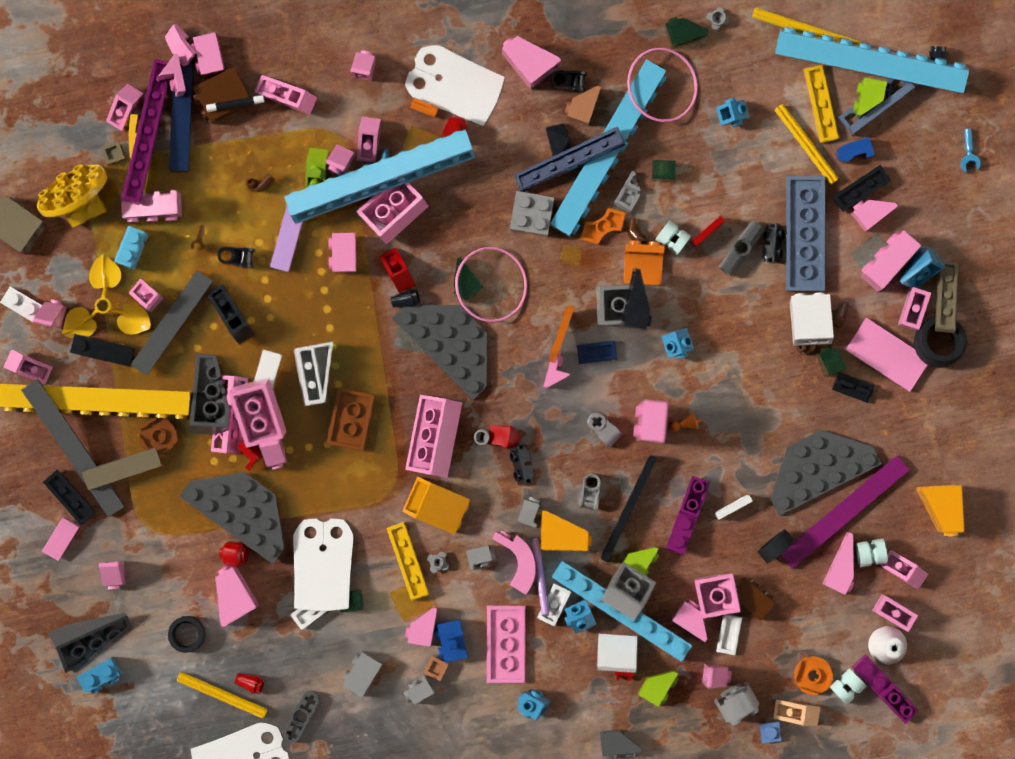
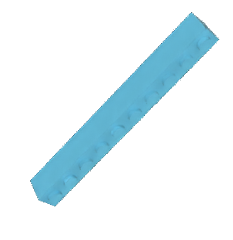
[775,27,969,93]
[550,59,667,237]
[284,130,476,224]

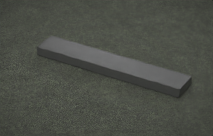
[131,271,213,376]

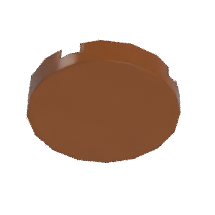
[140,417,178,455]

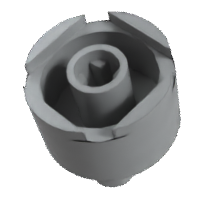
[714,682,759,725]

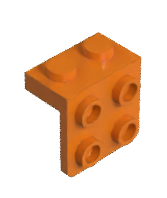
[623,241,664,286]

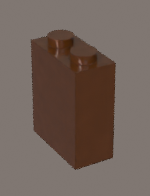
[192,67,250,124]

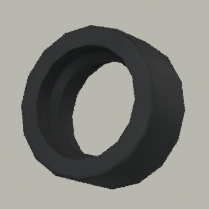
[758,529,795,564]
[167,616,206,653]

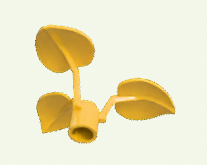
[62,254,151,338]

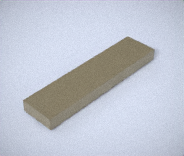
[935,261,959,333]
[82,447,162,490]

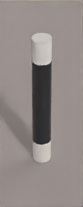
[206,95,264,112]

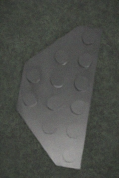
[392,305,487,400]
[770,430,882,516]
[179,472,285,564]

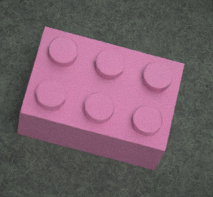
[356,183,429,245]
[860,230,921,292]
[229,378,287,448]

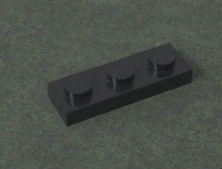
[832,165,891,213]
[43,469,96,525]

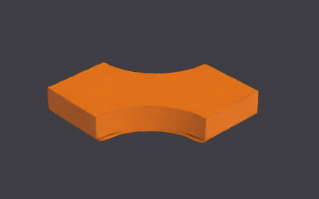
[580,208,626,245]

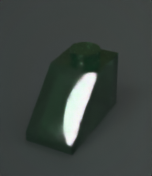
[664,17,709,48]
[453,257,484,302]
[817,346,847,376]

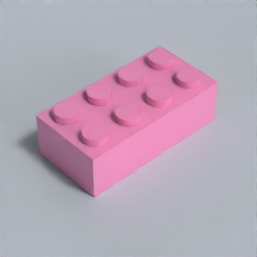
[633,401,667,443]

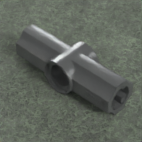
[718,220,765,277]

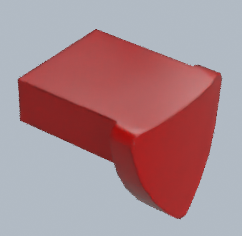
[488,425,521,449]
[237,441,263,471]

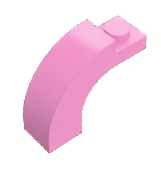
[492,530,535,594]

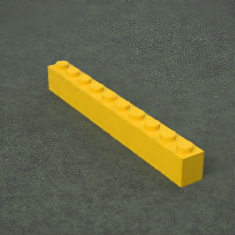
[0,384,193,419]

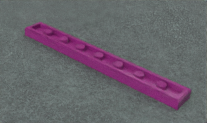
[121,59,169,205]
[781,455,909,569]

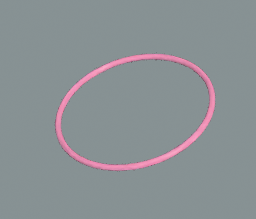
[627,48,698,122]
[455,247,527,322]

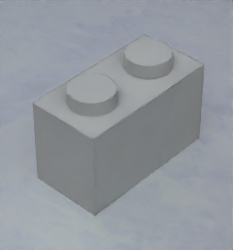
[341,651,383,697]

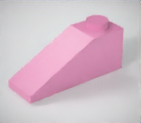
[255,75,317,115]
[33,299,67,329]
[822,532,854,595]
[702,664,732,688]

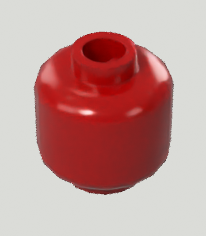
[219,541,249,567]

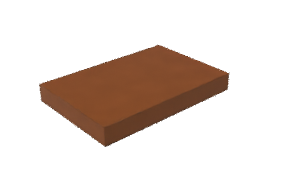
[326,388,376,452]

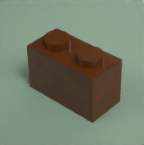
[736,578,775,621]

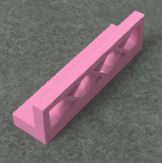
[211,375,248,454]

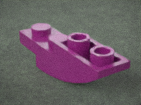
[665,476,710,556]
[851,654,919,724]

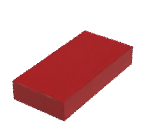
[690,215,725,247]

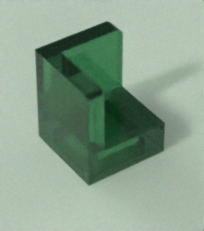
[651,160,676,182]
[340,590,364,613]

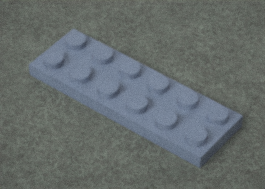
[786,176,825,291]

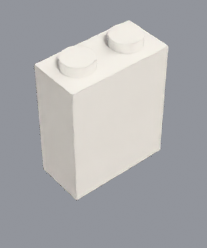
[790,292,834,346]

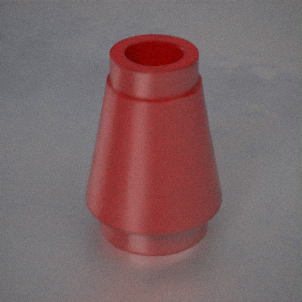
[235,673,265,694]

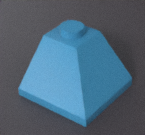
[900,246,945,289]

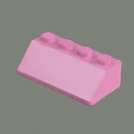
[405,395,462,478]

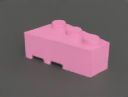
[121,190,182,223]

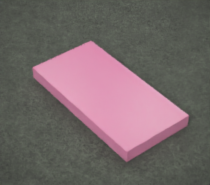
[845,318,927,392]
[487,606,525,683]

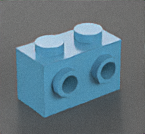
[77,657,123,694]

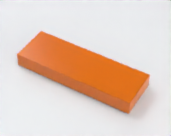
[548,305,575,363]

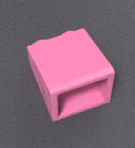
[502,36,561,90]
[215,566,260,627]

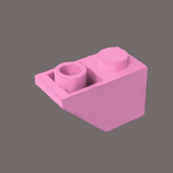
[326,145,355,176]

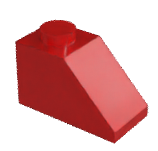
[379,248,416,294]

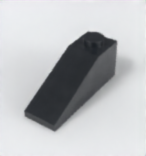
[621,268,652,330]
[207,284,255,345]
[70,334,135,367]

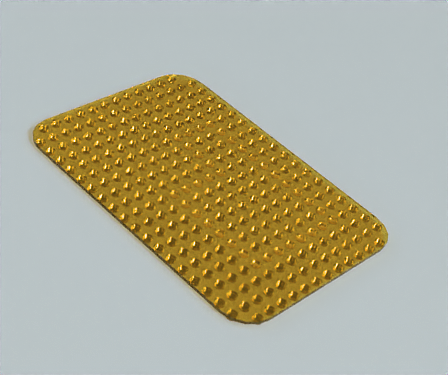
[91,128,398,535]

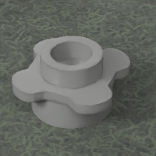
[706,7,729,30]
[427,552,449,573]

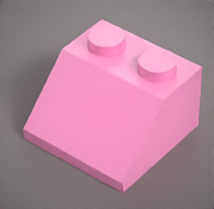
[695,573,741,619]

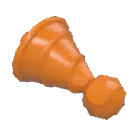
[671,412,701,432]

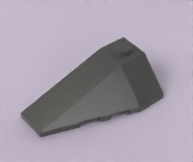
[190,354,230,435]
[48,613,132,673]

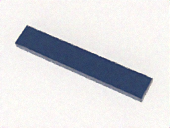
[169,59,194,172]
[514,126,626,192]

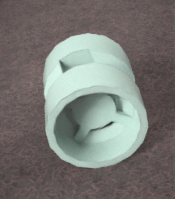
[655,220,691,256]
[856,538,888,567]
[830,669,867,705]

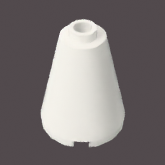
[868,626,907,665]

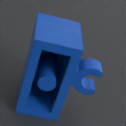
[434,619,468,663]

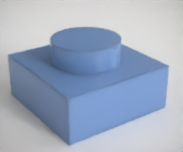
[759,721,781,743]

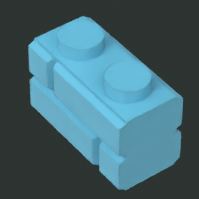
[114,226,149,270]

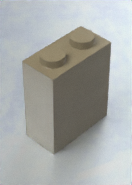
[0,195,46,254]

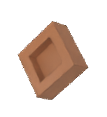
[423,655,449,681]

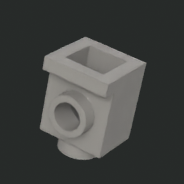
[518,497,542,528]
[466,545,496,570]
[403,675,435,705]

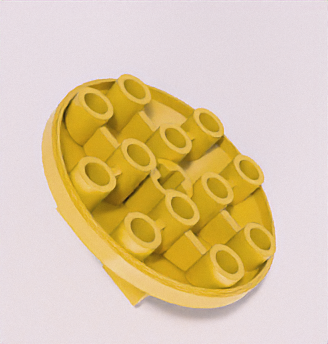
[37,164,108,227]

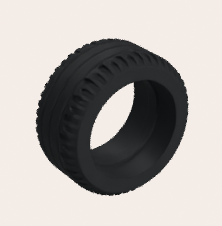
[914,316,967,368]

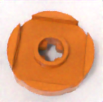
[794,656,833,695]

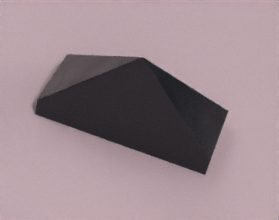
[546,123,571,156]

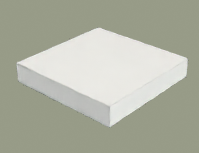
[597,634,637,673]

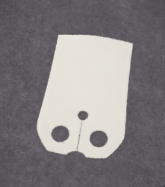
[405,45,505,126]
[293,518,353,611]
[191,723,289,759]

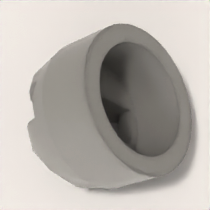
[474,429,490,445]

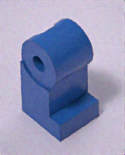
[836,137,875,163]

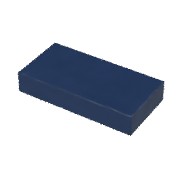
[577,341,617,364]

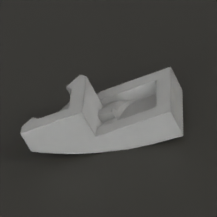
[614,170,641,213]

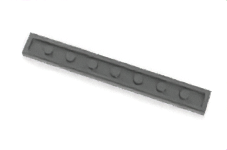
[21,379,125,517]

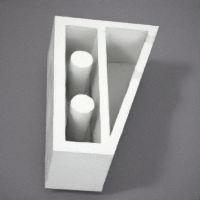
[293,342,333,407]

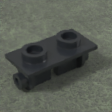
[762,223,785,264]
[832,372,875,403]
[509,444,535,485]

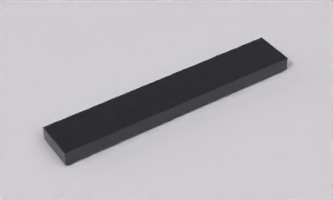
[600,455,657,562]

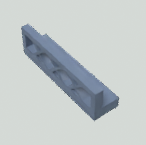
[838,78,915,136]

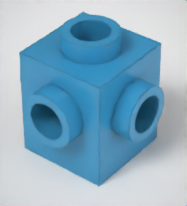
[716,98,749,127]
[661,328,694,359]
[564,600,597,634]
[517,689,551,720]

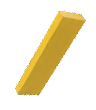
[804,65,839,144]
[386,522,430,601]

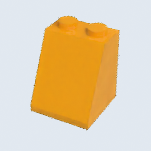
[402,476,470,535]
[917,485,964,536]
[541,510,592,551]

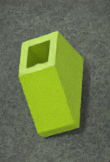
[853,77,887,119]
[306,148,329,188]
[621,547,659,576]
[638,670,679,707]

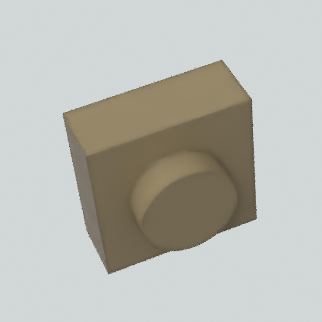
[100,141,125,166]

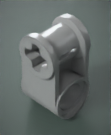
[587,413,623,448]
[578,473,601,511]

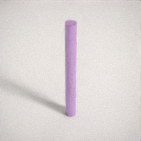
[531,538,550,615]

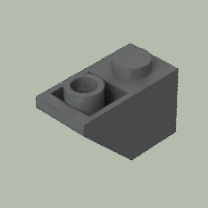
[600,730,641,759]

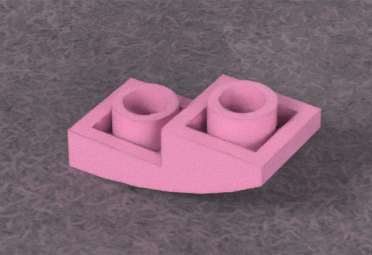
[165,23,197,67]
[42,516,79,561]

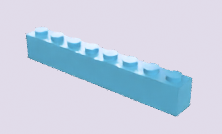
[551,561,692,662]

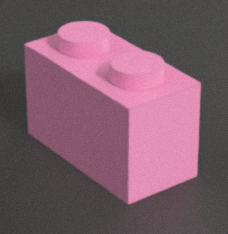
[191,33,225,78]
[328,233,357,273]
[898,287,931,331]
[872,594,918,632]

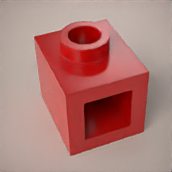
[442,116,468,137]

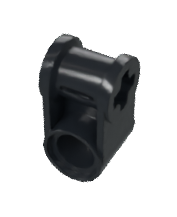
[550,70,587,93]
[217,247,255,268]

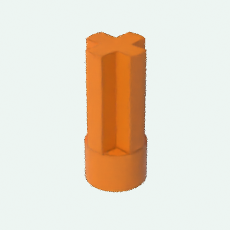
[410,97,439,118]

